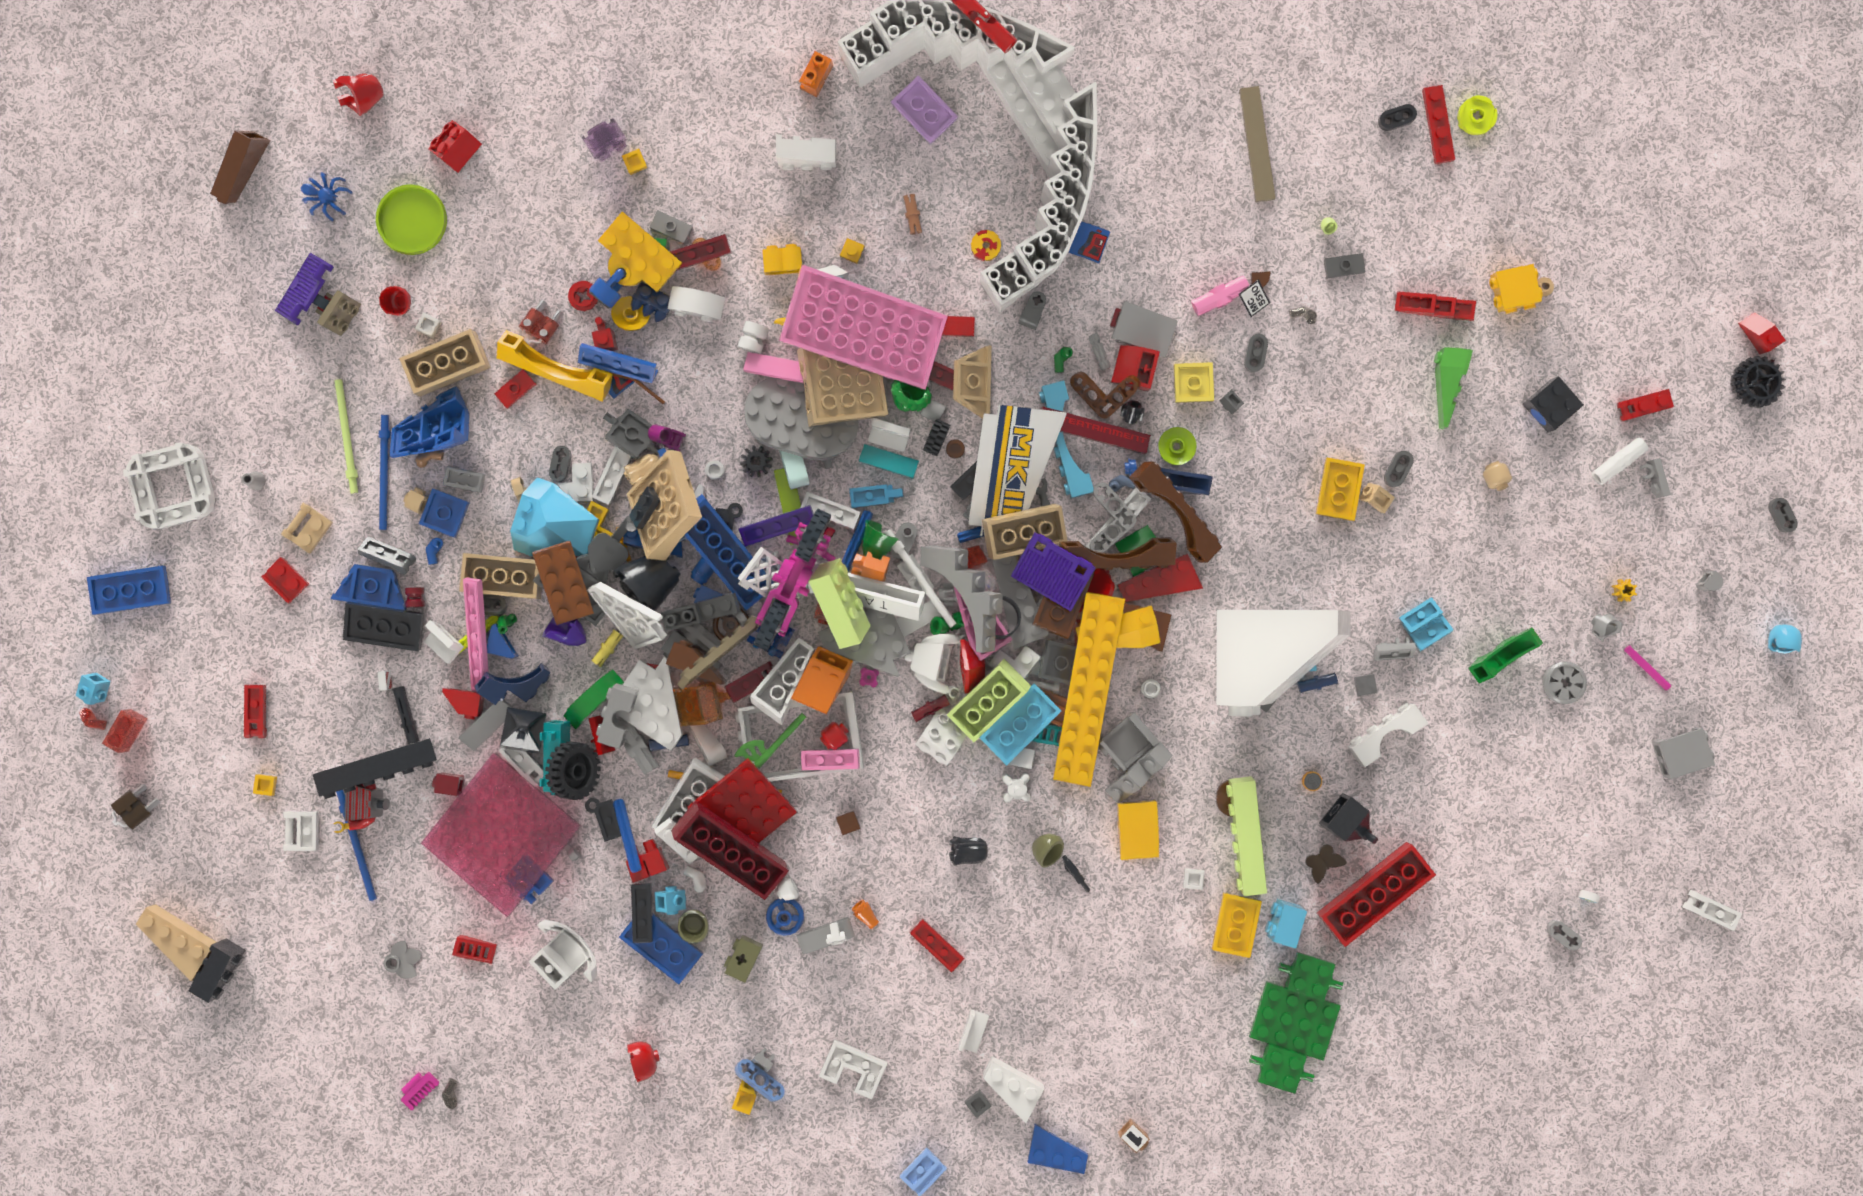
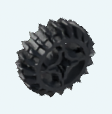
[1730,356,1786,408]

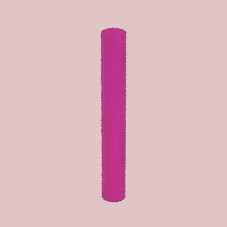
[1624,645,1671,691]

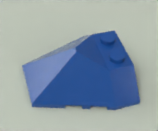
[390,386,470,458]

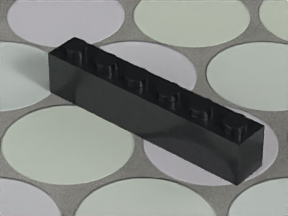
[312,738,437,800]

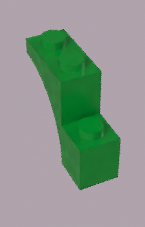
[1468,627,1543,684]

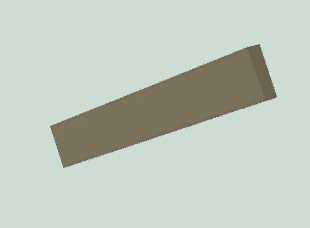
[1239,86,1276,203]

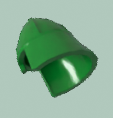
[862,520,899,560]

